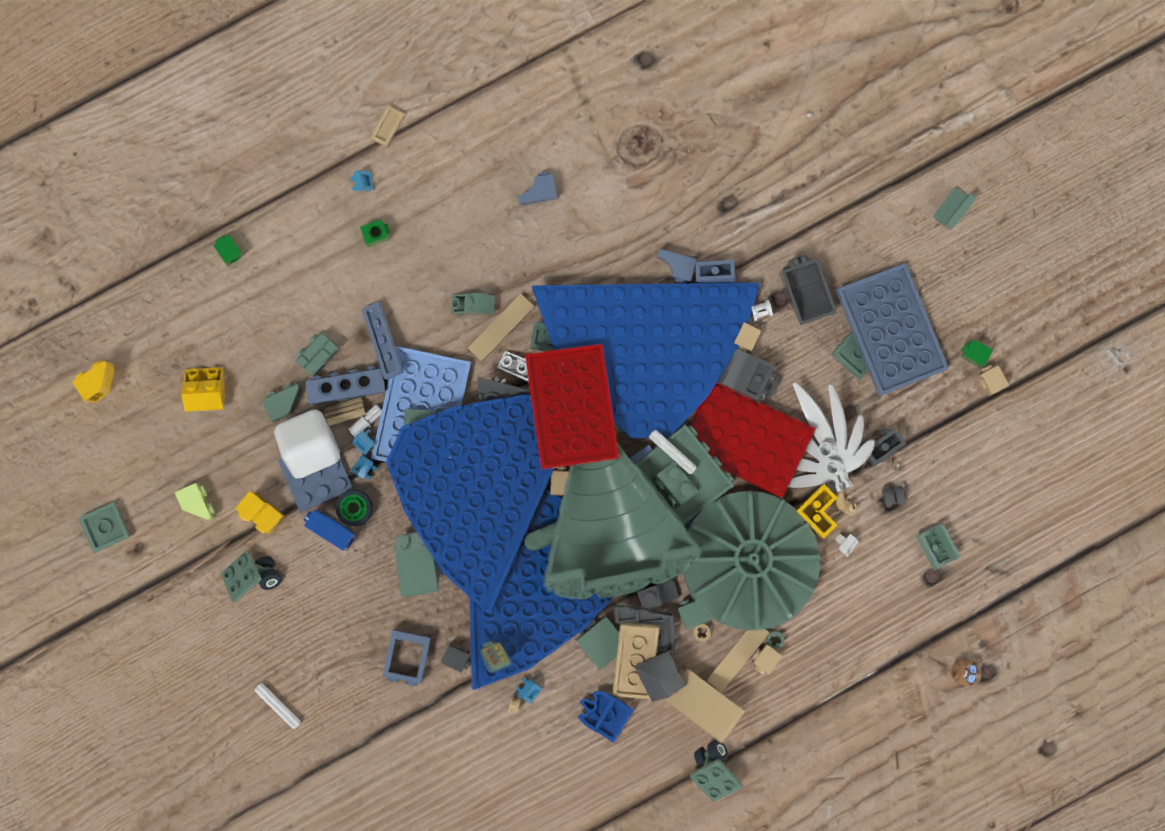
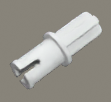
[348,405,382,437]

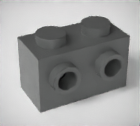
[867,428,906,467]

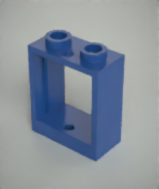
[304,510,357,551]

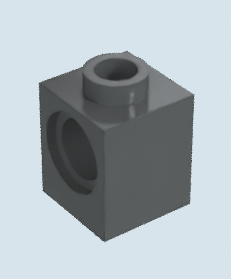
[440,644,471,672]

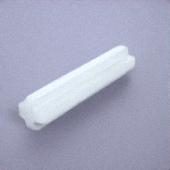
[649,430,697,474]
[254,683,301,729]

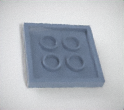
[278,458,354,513]

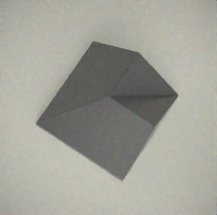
[635,650,687,702]

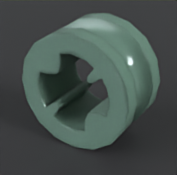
[766,631,784,649]

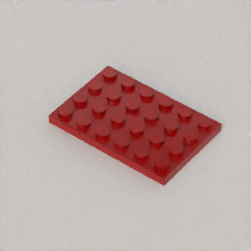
[525,344,619,470]
[688,383,816,498]

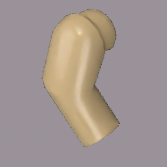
[834,491,857,514]

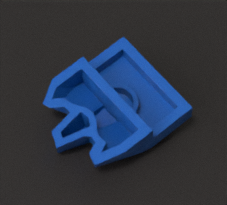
[578,691,635,743]

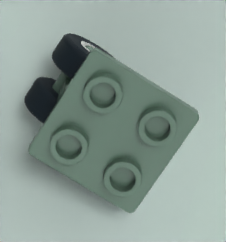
[221,550,282,603]
[690,739,743,802]

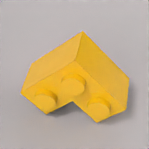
[796,484,838,539]
[235,491,285,534]

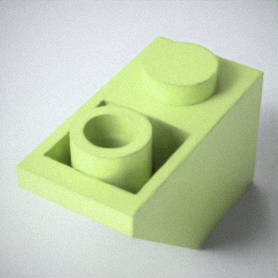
[175,483,215,520]

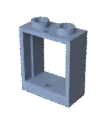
[383,629,432,686]

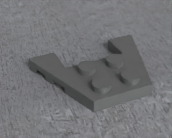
[614,604,675,656]

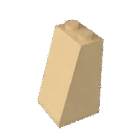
[664,667,745,743]

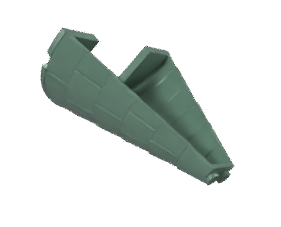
[544,443,701,599]

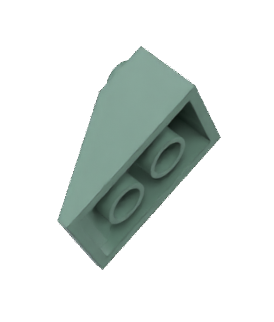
[395,532,439,597]

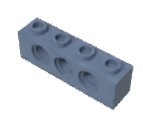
[305,366,386,405]

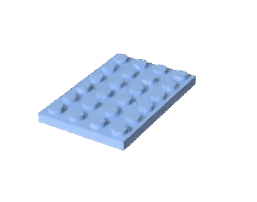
[372,346,471,462]

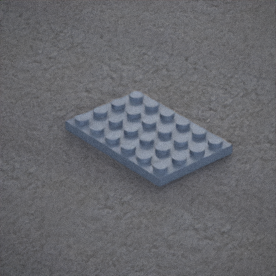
[835,263,949,397]

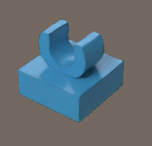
[350,170,374,192]
[352,430,376,456]
[351,454,377,479]
[516,678,543,704]

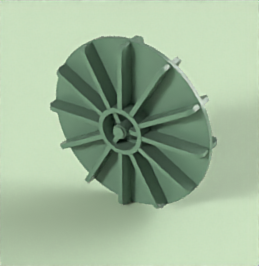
[683,491,821,631]

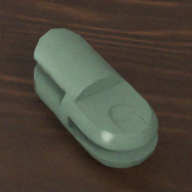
[524,522,558,551]

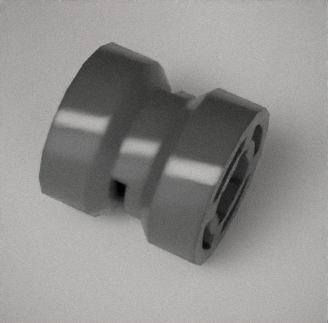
[881,485,905,507]

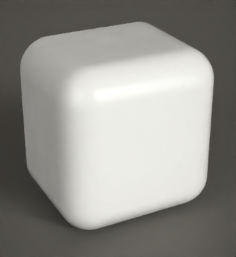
[274,410,340,478]

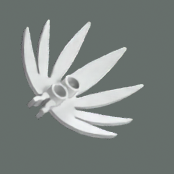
[788,383,874,492]

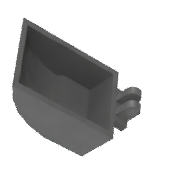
[780,255,837,325]
[717,349,779,403]

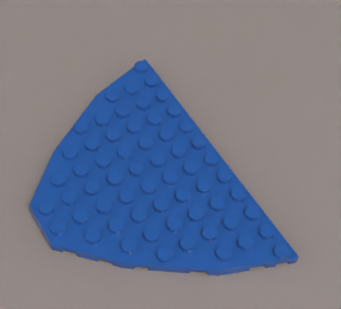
[532,283,760,438]
[386,395,554,614]
[469,488,613,690]

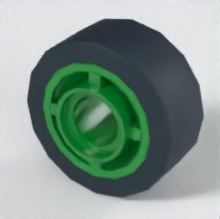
[335,490,373,526]

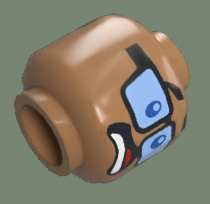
[951,659,982,686]

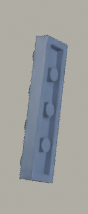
[362,302,404,380]

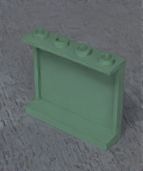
[635,425,734,526]

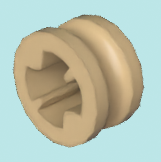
[693,624,711,641]
[508,695,521,714]

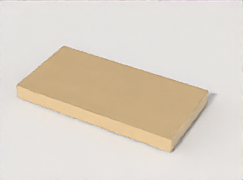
[612,622,659,699]

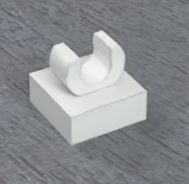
[835,534,859,557]

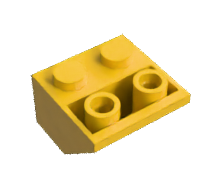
[72,360,115,404]
[181,367,225,412]

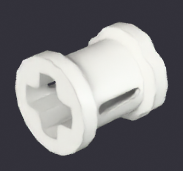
[751,300,773,321]

